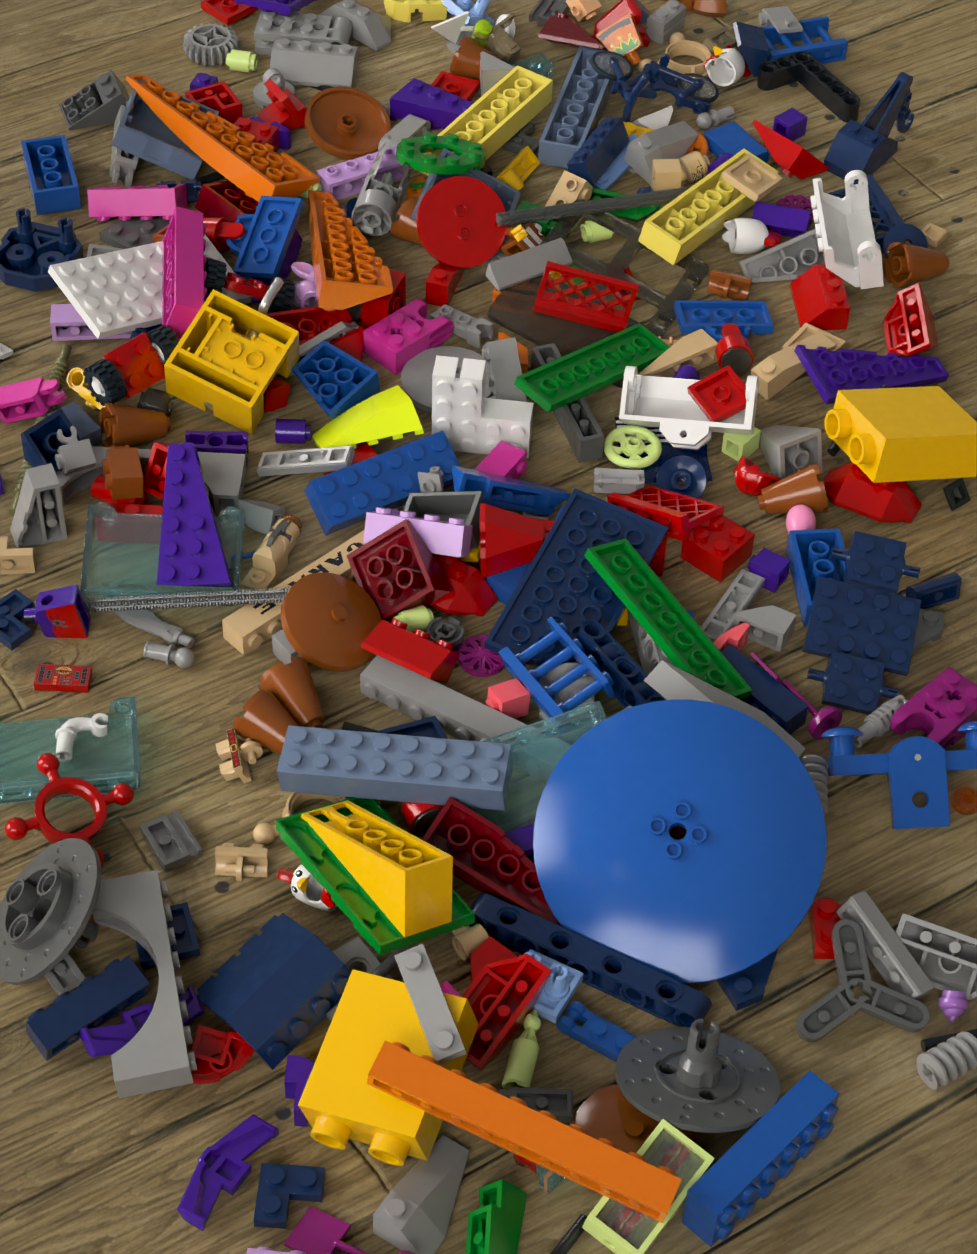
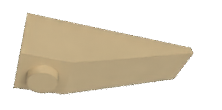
[638,329,717,378]
[751,332,836,400]

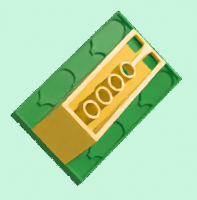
[276,797,475,955]

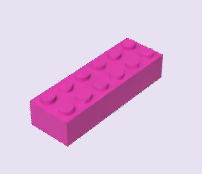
[162,206,207,339]

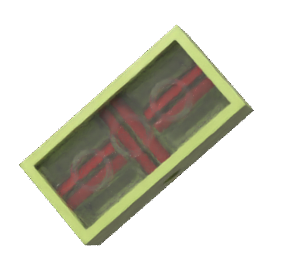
[582,1119,715,1254]

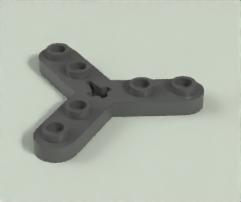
[796,919,930,1042]

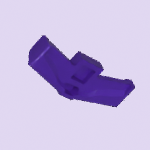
[79,985,204,1057]
[177,1114,279,1231]

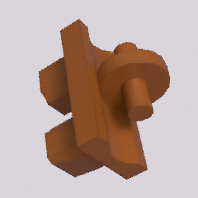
[707,269,752,301]

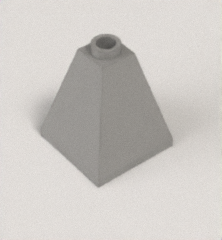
[760,425,823,479]

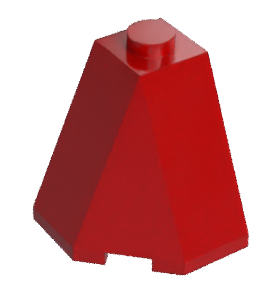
[480,504,548,577]

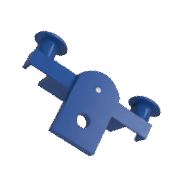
[821,721,977,829]

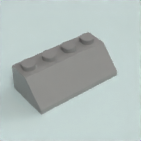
[270,38,358,88]

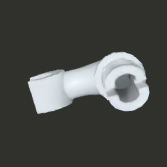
[55,713,108,762]

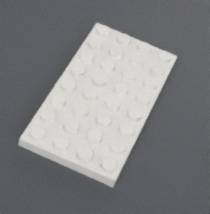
[48,235,252,339]

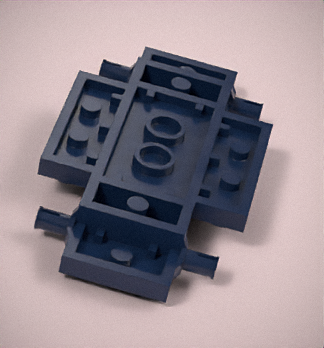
[803,531,922,715]

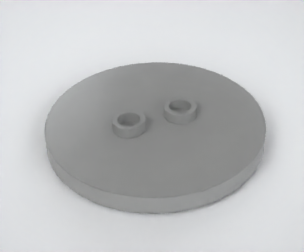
[401,346,493,414]

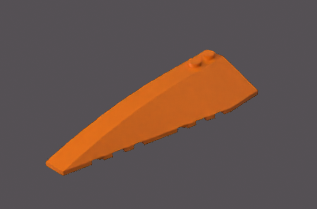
[126,74,320,202]
[308,190,393,311]

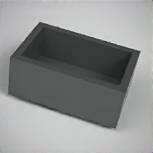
[403,491,486,549]

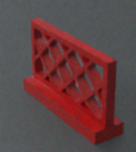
[533,261,639,333]
[607,485,724,541]

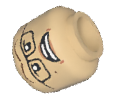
[679,151,710,183]

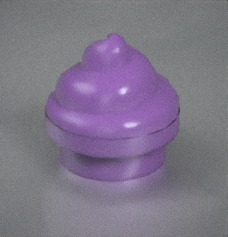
[938,990,969,1022]

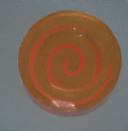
[951,787,977,815]

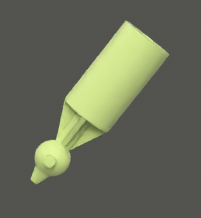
[502,1010,541,1089]

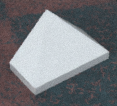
[631,106,673,130]

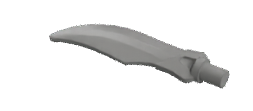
[110,591,195,648]

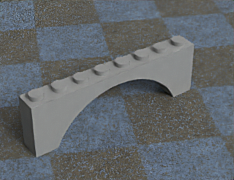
[55,446,247,514]
[92,870,197,1099]

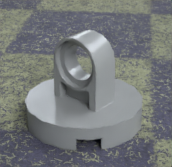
[253,68,295,109]

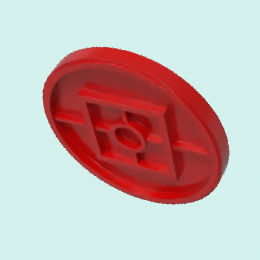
[416,176,507,269]

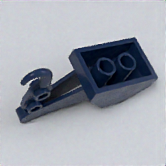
[824,72,914,184]

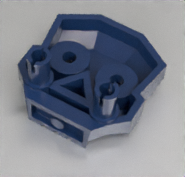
[0,208,83,292]

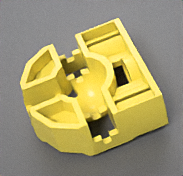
[384,0,447,22]

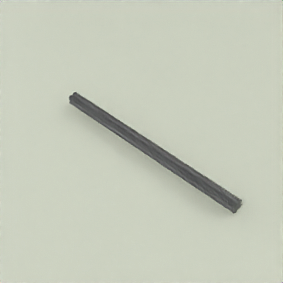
[496,187,690,227]
[33,587,290,612]

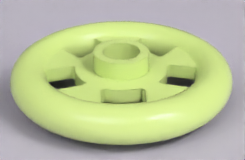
[603,425,662,469]

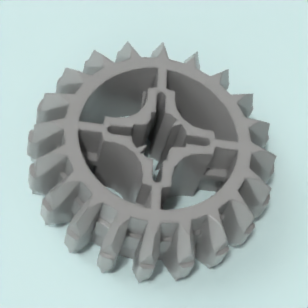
[183,23,239,67]

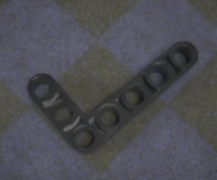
[757,51,860,123]

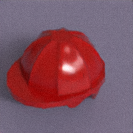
[733,456,781,497]

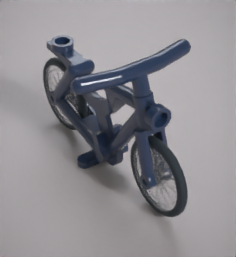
[590,51,719,122]

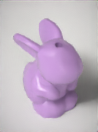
[291,262,318,309]

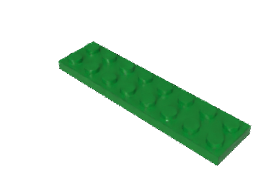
[514,323,670,413]
[584,538,752,700]

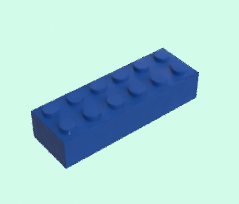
[304,430,461,536]
[682,1071,839,1247]

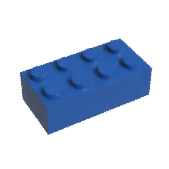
[21,135,81,215]
[786,528,846,627]

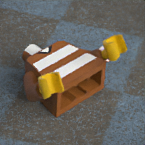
[501,223,562,279]

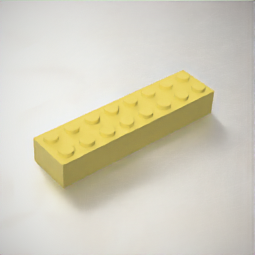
[419,65,553,176]
[638,149,779,266]

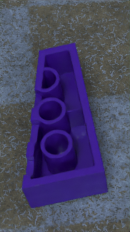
[390,78,474,130]

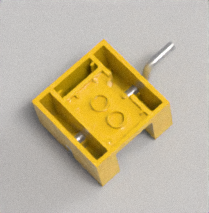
[164,277,299,435]

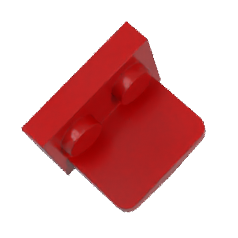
[593,0,651,47]
[257,79,307,131]

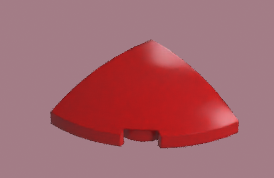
[190,1025,254,1085]

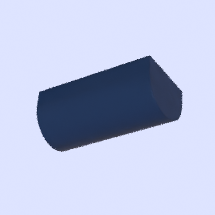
[906,572,962,609]

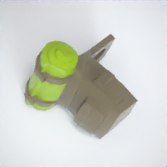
[471,13,521,65]

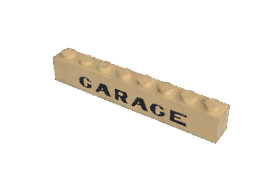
[222,530,366,655]

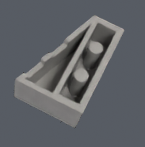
[482,337,527,402]
[10,463,67,548]

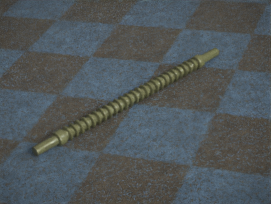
[10,343,72,516]

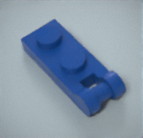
[556,1001,637,1062]

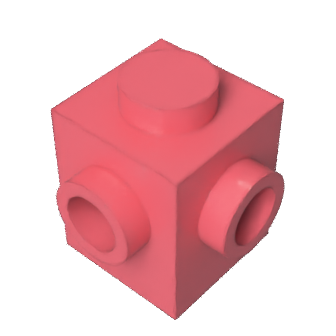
[485,678,530,719]

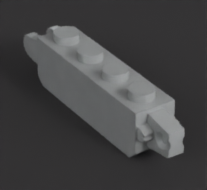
[109,101,138,187]

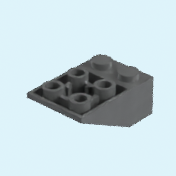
[59,70,130,130]

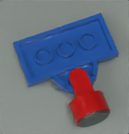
[203,196,305,279]
[674,300,774,375]

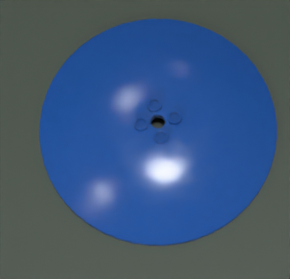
[533,699,826,985]

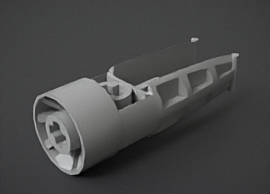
[351,135,412,236]

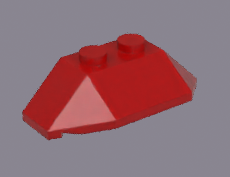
[883,283,938,356]
[823,462,922,523]
[429,553,498,617]
[462,954,552,1070]

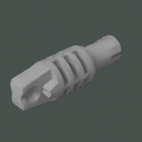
[854,694,908,748]

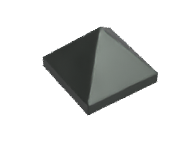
[943,478,971,511]

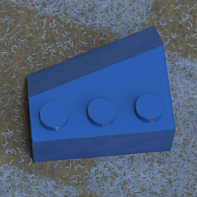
[292,340,380,419]

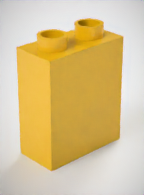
[824,386,977,483]
[298,969,479,1166]

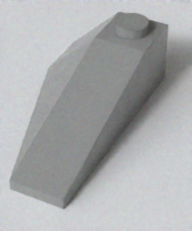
[623,121,699,185]
[738,229,825,283]
[373,1135,470,1254]

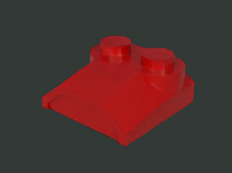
[808,898,870,960]

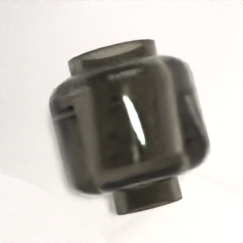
[137,387,174,417]

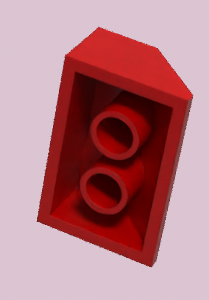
[790,264,850,330]
[360,618,460,682]

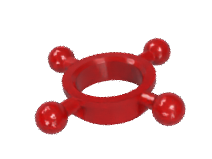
[5,753,134,867]

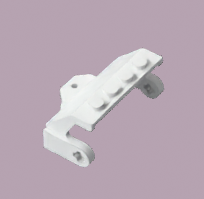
[810,170,884,289]
[619,366,759,450]

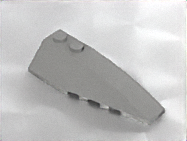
[644,660,806,757]

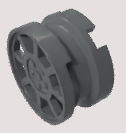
[427,616,464,652]

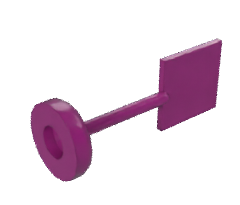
[750,652,843,740]
[284,1206,415,1254]

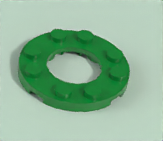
[396,132,486,175]

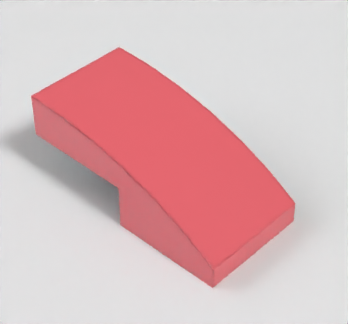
[713,623,750,652]

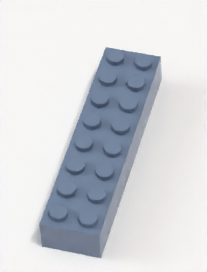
[538,46,620,169]
[277,725,513,811]

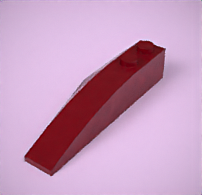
[422,797,562,927]

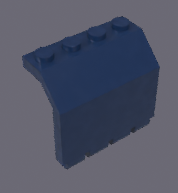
[197,913,351,1070]

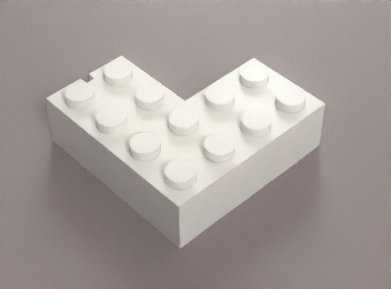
[432,355,534,459]

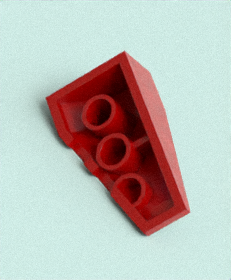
[752,119,829,180]
[267,306,352,346]

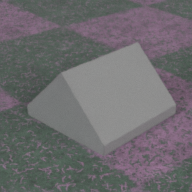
[480,51,515,97]

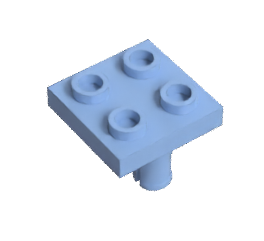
[441,0,495,26]
[524,949,583,1024]

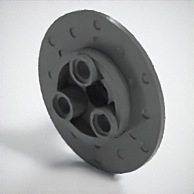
[0,838,102,985]
[615,1019,781,1133]

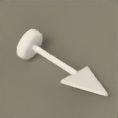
[431,11,515,44]

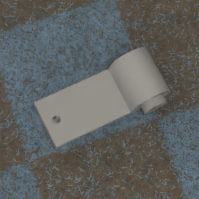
[758,6,803,34]

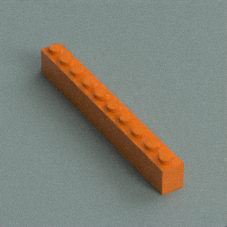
[367,1040,682,1223]

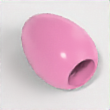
[786,505,816,535]

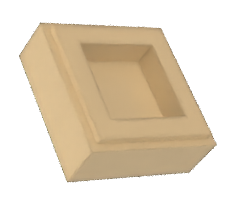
[921,223,948,248]

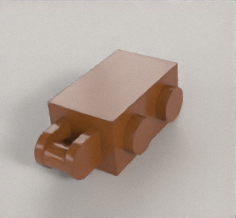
[102,445,143,499]

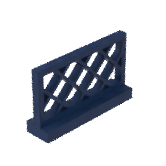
[827,174,906,243]

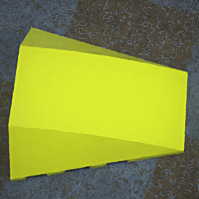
[312,385,424,449]

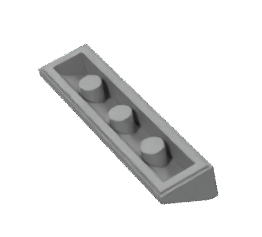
[485,238,573,291]
[836,891,934,1000]

